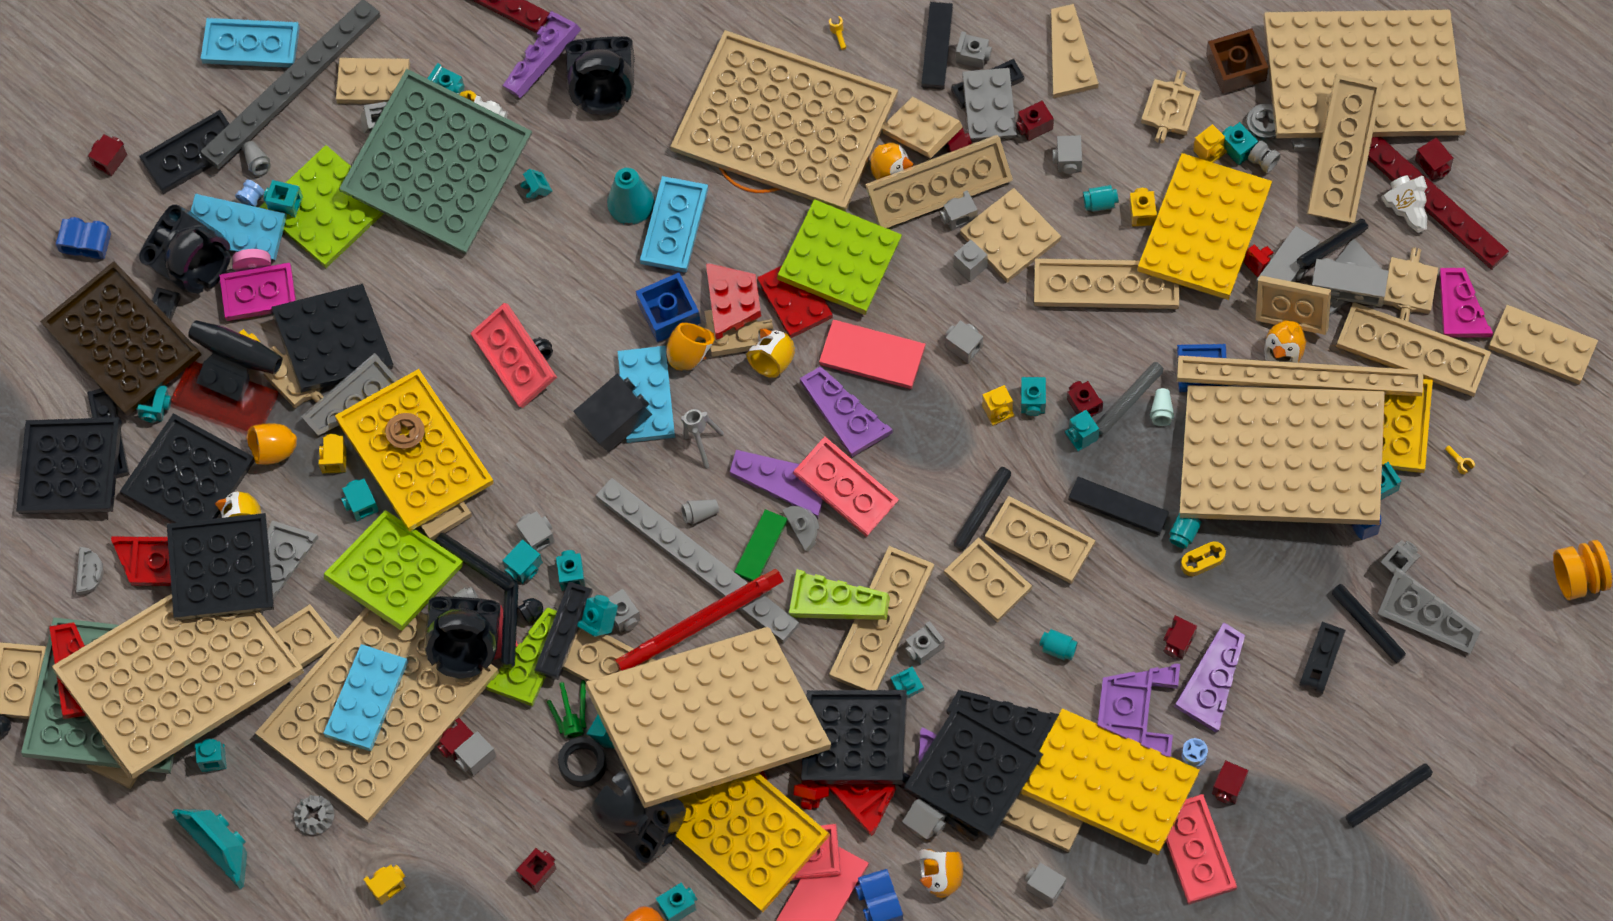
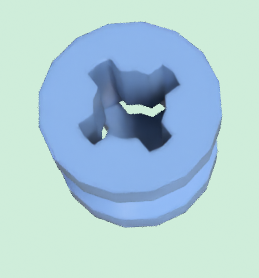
[235,180,265,207]
[1182,738,1208,768]

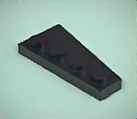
[947,690,1059,751]

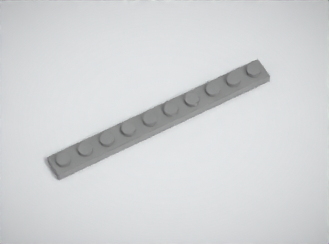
[596,478,799,644]

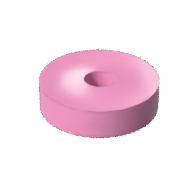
[232,249,271,272]

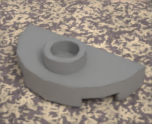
[783,506,819,551]
[76,547,104,595]

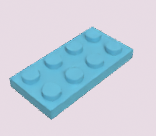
[201,18,300,68]
[640,176,708,273]
[191,194,287,260]
[618,346,675,443]
[323,644,408,751]

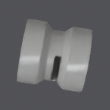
[1248,140,1281,173]

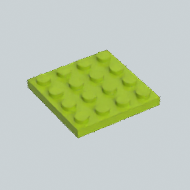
[259,145,384,268]
[777,199,902,315]
[324,510,463,631]

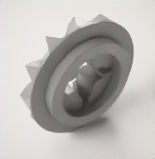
[1247,104,1276,140]
[293,795,334,835]

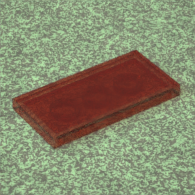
[171,361,279,432]

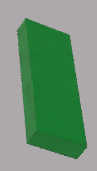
[734,509,788,582]

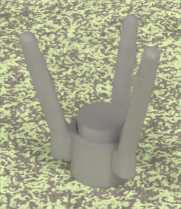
[681,409,724,468]

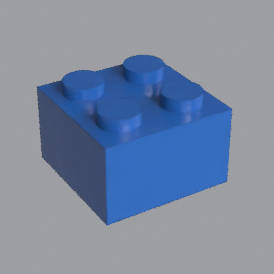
[635,272,701,342]

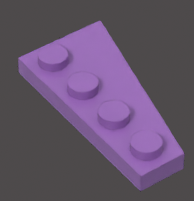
[503,11,581,98]
[800,367,893,457]
[730,450,824,519]
[1174,623,1245,733]

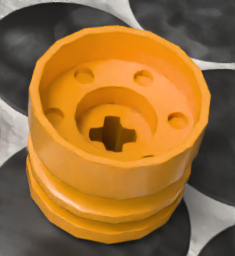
[1553,540,1612,600]

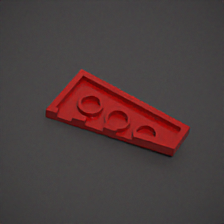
[49,622,86,719]

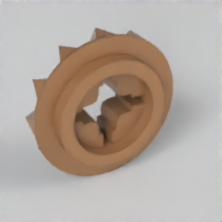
[385,413,425,450]

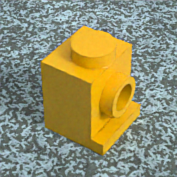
[1193,124,1227,163]
[1129,188,1157,227]
[982,385,1015,426]
[319,434,346,474]
[363,864,406,905]

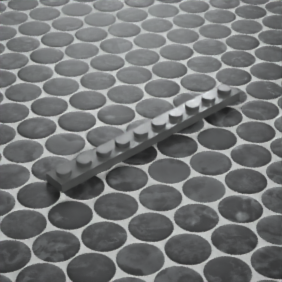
[200,0,380,170]

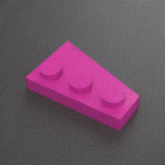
[1439,268,1493,338]

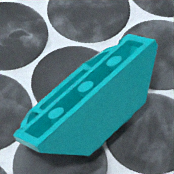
[171,809,247,890]

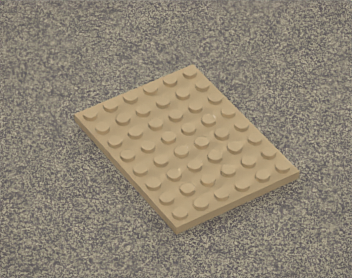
[1263,10,1466,138]
[670,30,898,212]
[1180,385,1385,525]
[52,594,304,779]
[255,608,499,823]
[585,627,831,808]

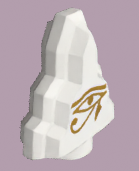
[1381,175,1427,233]

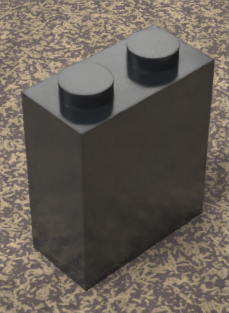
[573,373,653,452]

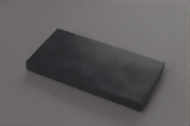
[139,110,242,195]

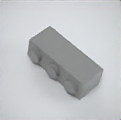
[1255,226,1320,291]
[1312,258,1389,307]

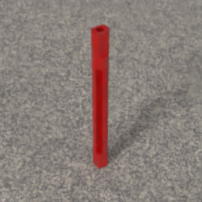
[615,568,784,671]

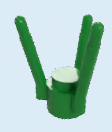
[547,680,587,738]

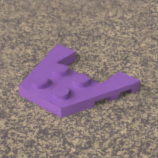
[1097,664,1180,757]

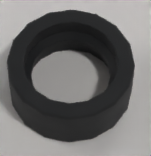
[558,737,607,788]

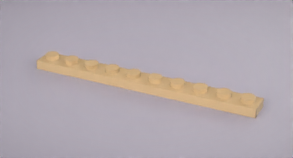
[1177,356,1423,396]

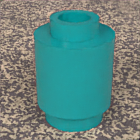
[1083,185,1119,212]
[1169,513,1202,549]
[1039,629,1078,660]

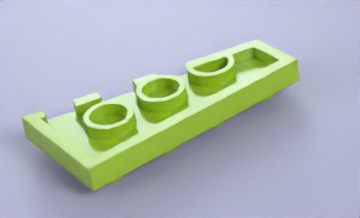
[789,569,890,620]
[486,607,557,707]

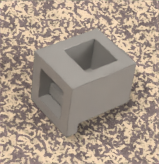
[956,32,992,68]
[360,102,387,134]
[939,190,978,231]
[905,621,945,665]

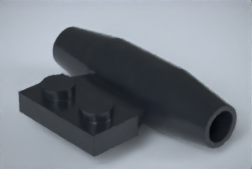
[188,320,283,401]

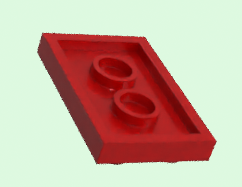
[757,266,833,339]

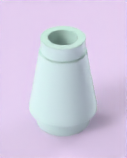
[1150,388,1174,426]

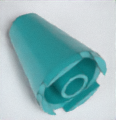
[607,168,654,225]

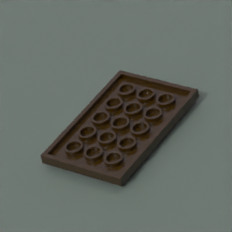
[40,261,202,417]

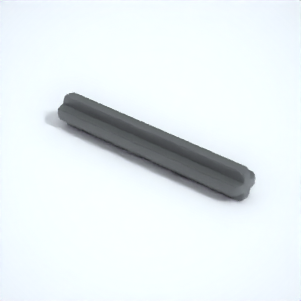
[1096,362,1164,436]

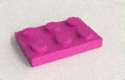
[220,263,296,321]

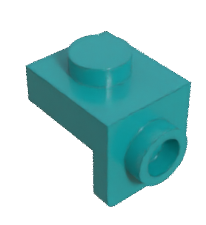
[137,386,172,423]

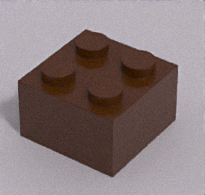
[1206,28,1268,94]

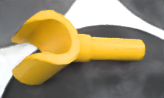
[829,16,846,50]
[1445,445,1475,474]

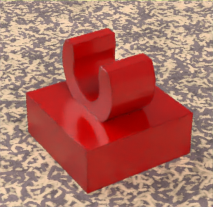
[1243,244,1274,277]
[794,783,829,810]

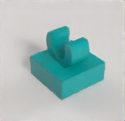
[520,169,552,199]
[890,666,924,699]

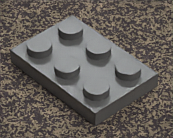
[962,68,1017,141]

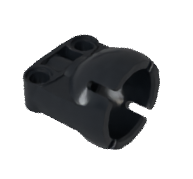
[565,36,635,115]
[139,204,231,294]
[424,596,500,679]
[591,768,686,863]

